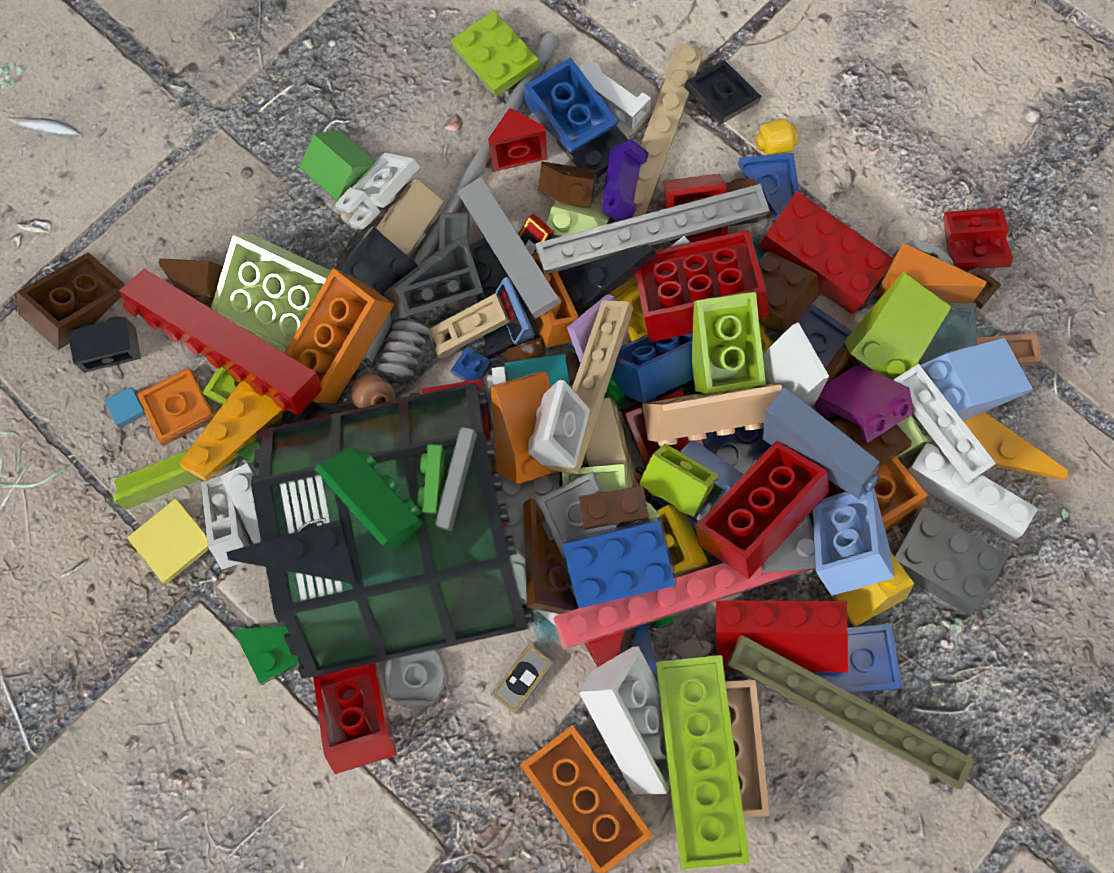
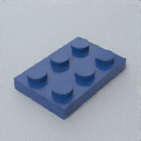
[812,624,902,694]

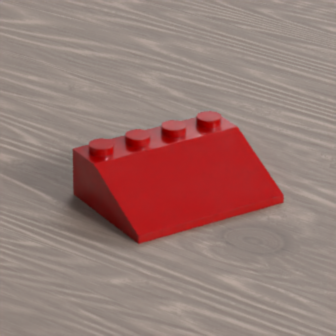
[635,230,770,342]

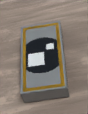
[490,644,554,714]

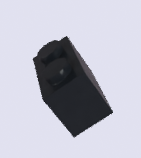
[68,317,141,373]

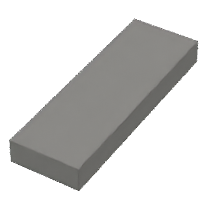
[435,427,477,531]

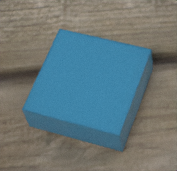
[105,387,146,428]

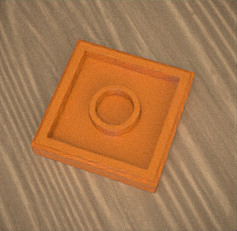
[136,367,215,446]

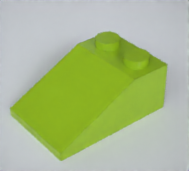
[844,271,951,380]
[692,292,766,394]

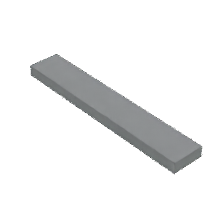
[457,177,561,319]

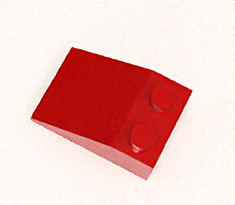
[313,663,397,774]

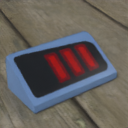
[495,277,535,345]

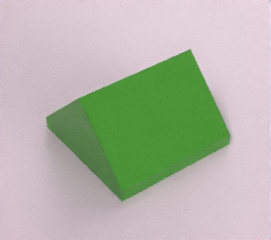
[300,130,376,201]

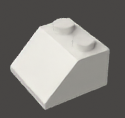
[528,380,590,467]

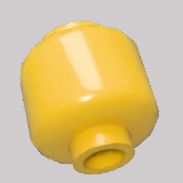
[754,118,799,155]

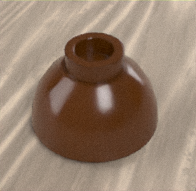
[504,338,545,361]

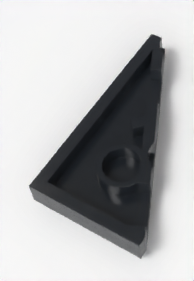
[558,245,657,317]
[226,519,358,584]

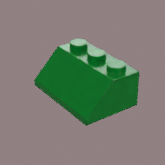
[314,446,424,550]

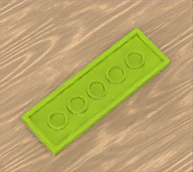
[655,655,750,870]

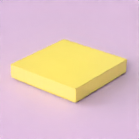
[127,498,209,584]

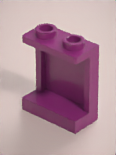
[815,364,913,442]

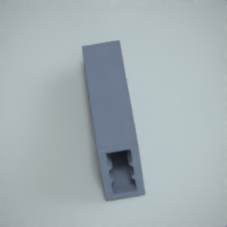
[763,388,880,499]

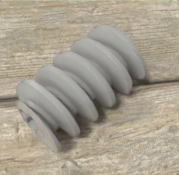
[376,317,430,383]

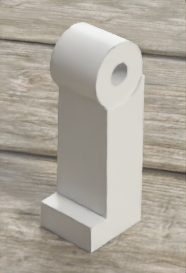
[579,62,651,130]

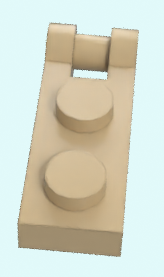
[428,293,510,359]

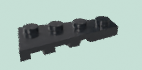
[469,238,540,360]

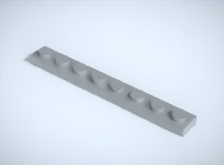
[535,184,769,275]

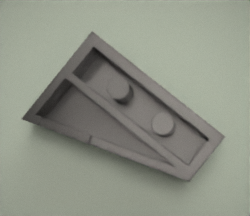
[383,236,483,321]

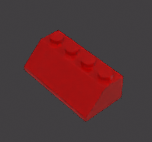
[716,600,849,673]

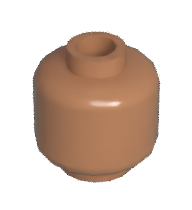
[351,374,395,408]

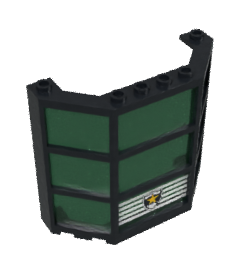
[251,383,534,679]

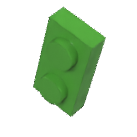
[418,445,446,516]

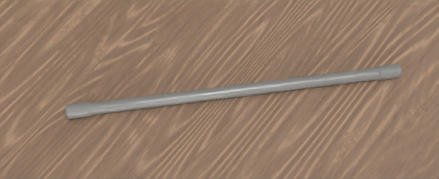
[363,33,559,363]

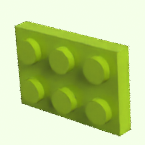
[450,10,541,97]

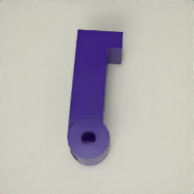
[603,139,649,222]

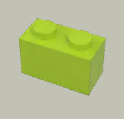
[639,444,719,517]

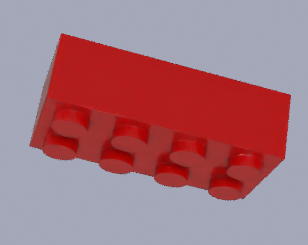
[757,191,894,314]
[695,440,829,579]

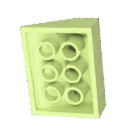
[211,234,331,353]

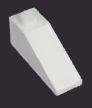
[201,475,249,570]

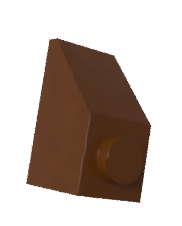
[538,161,598,207]
[159,258,223,305]

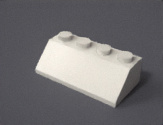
[579,646,670,794]

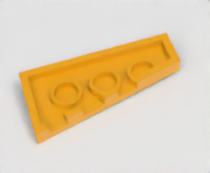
[179,381,285,482]

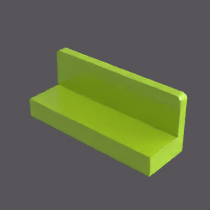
[113,449,201,509]

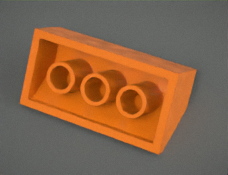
[284,268,394,404]

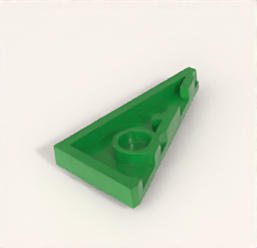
[234,622,359,685]

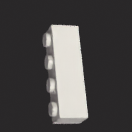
[907,442,1038,542]

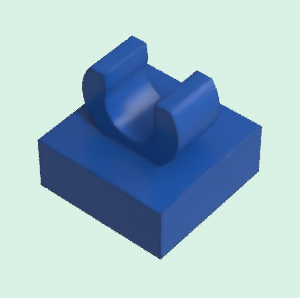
[451,347,492,381]

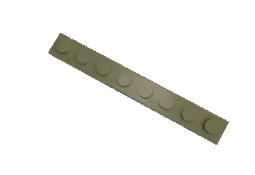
[726,636,974,790]

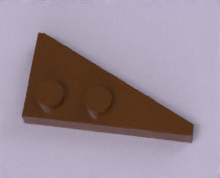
[523,498,579,614]

